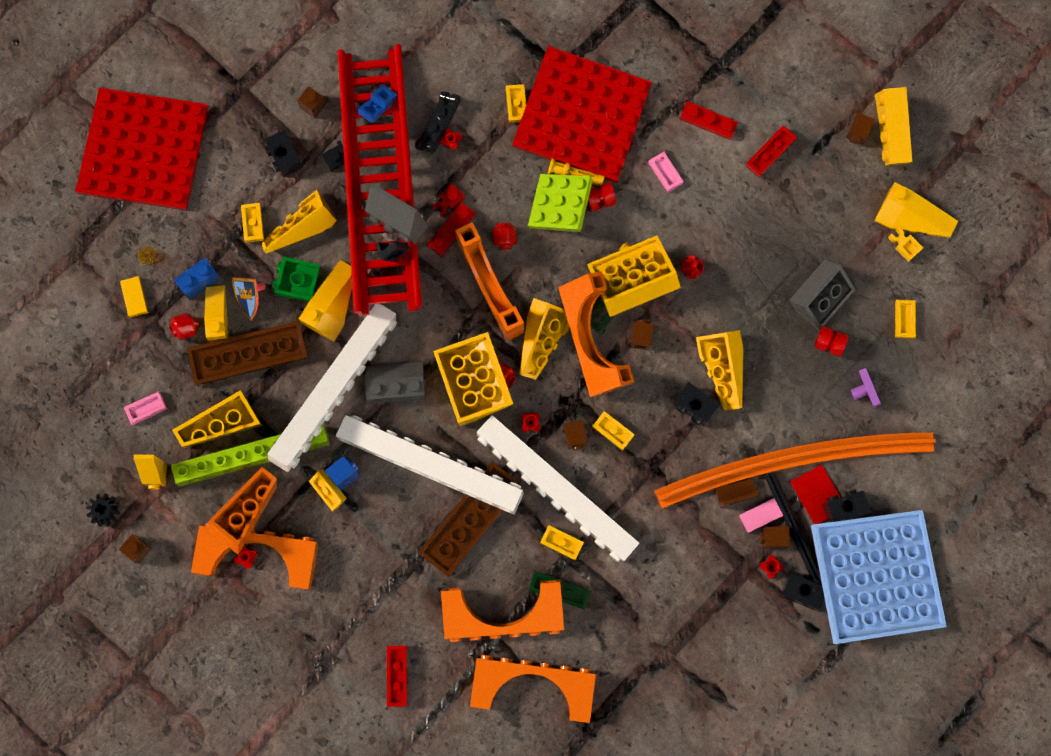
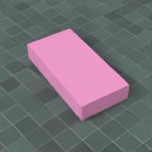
[648,152,684,192]
[124,391,168,425]
[739,498,783,533]

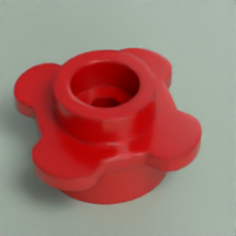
[440,129,462,150]
[521,413,541,432]
[234,546,257,569]
[760,555,783,579]

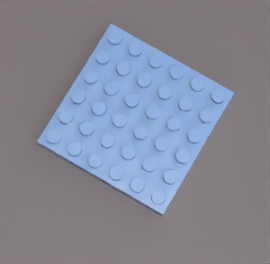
[811,510,947,644]

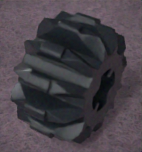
[86,493,120,527]

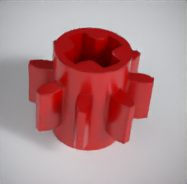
[680,255,704,279]

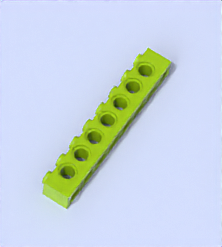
[171,423,330,487]

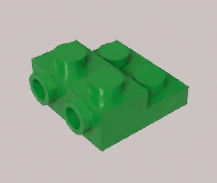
[272,256,321,302]

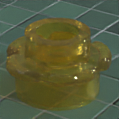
[137,246,156,265]

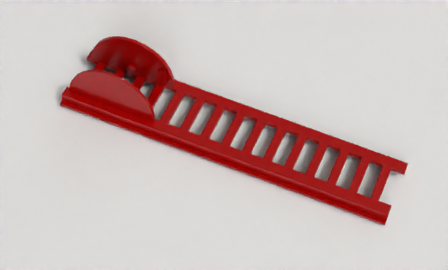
[337,44,422,316]

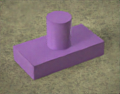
[850,368,881,408]

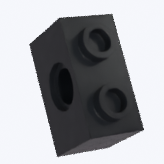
[264,130,303,177]
[673,382,719,426]
[823,489,872,522]
[780,571,825,611]

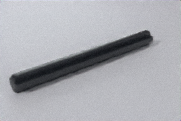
[765,471,821,580]

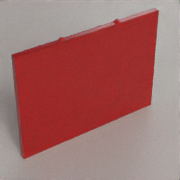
[790,465,847,524]

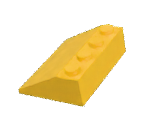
[587,236,681,317]
[433,332,513,426]

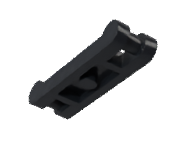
[415,91,461,153]

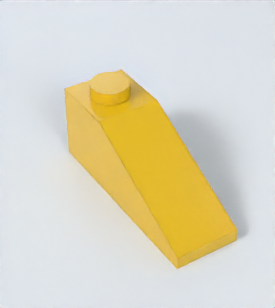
[204,285,229,342]
[134,455,167,490]

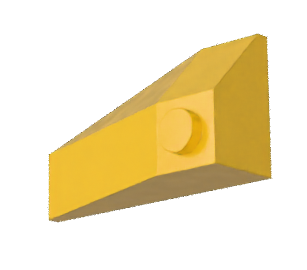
[874,183,958,238]
[299,260,352,342]
[520,298,570,380]

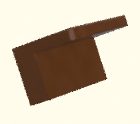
[715,478,760,508]

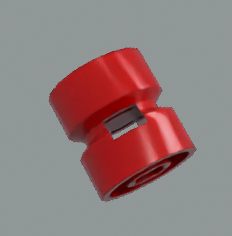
[587,182,616,212]
[814,325,849,358]

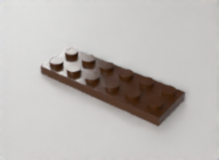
[187,321,308,386]
[418,462,523,577]

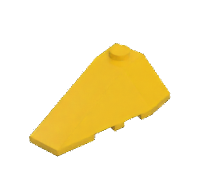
[261,190,337,254]
[696,330,743,410]

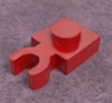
[432,184,465,218]

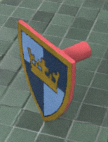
[231,277,265,321]

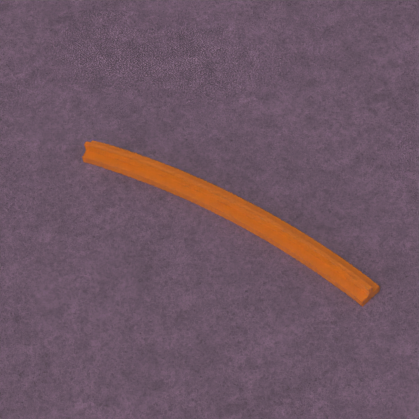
[654,432,936,509]

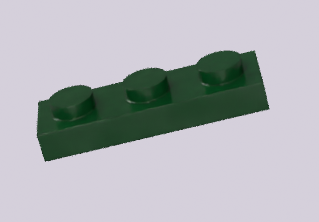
[528,570,591,610]

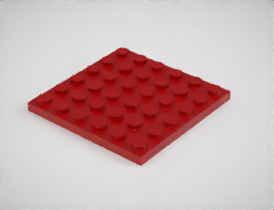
[512,46,652,183]
[75,87,209,211]

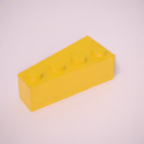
[875,87,912,166]
[172,390,262,448]

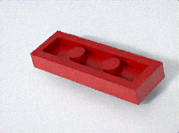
[679,101,738,140]
[745,125,797,177]
[427,202,476,258]
[387,645,407,707]

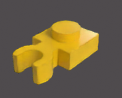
[888,227,923,262]

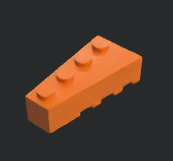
[208,467,277,555]

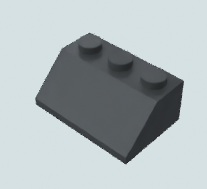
[365,184,428,245]
[789,259,856,330]
[365,362,426,404]

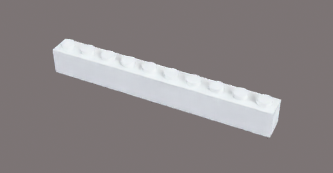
[267,304,397,472]
[336,415,524,515]
[477,415,639,562]

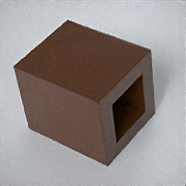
[297,86,326,118]
[846,112,875,145]
[630,320,654,351]
[563,420,587,451]
[759,526,790,549]
[119,534,152,564]

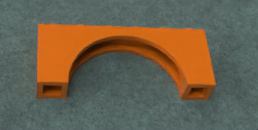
[455,222,524,342]
[558,272,635,397]
[191,523,318,590]
[441,580,564,642]
[470,655,596,723]

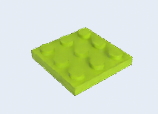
[528,174,593,232]

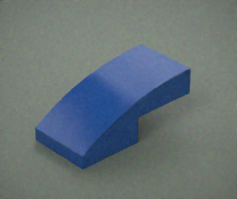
[358,85,397,123]

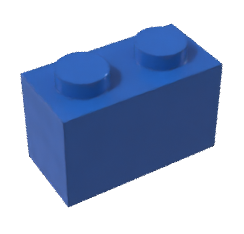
[174,258,220,300]
[325,456,359,491]

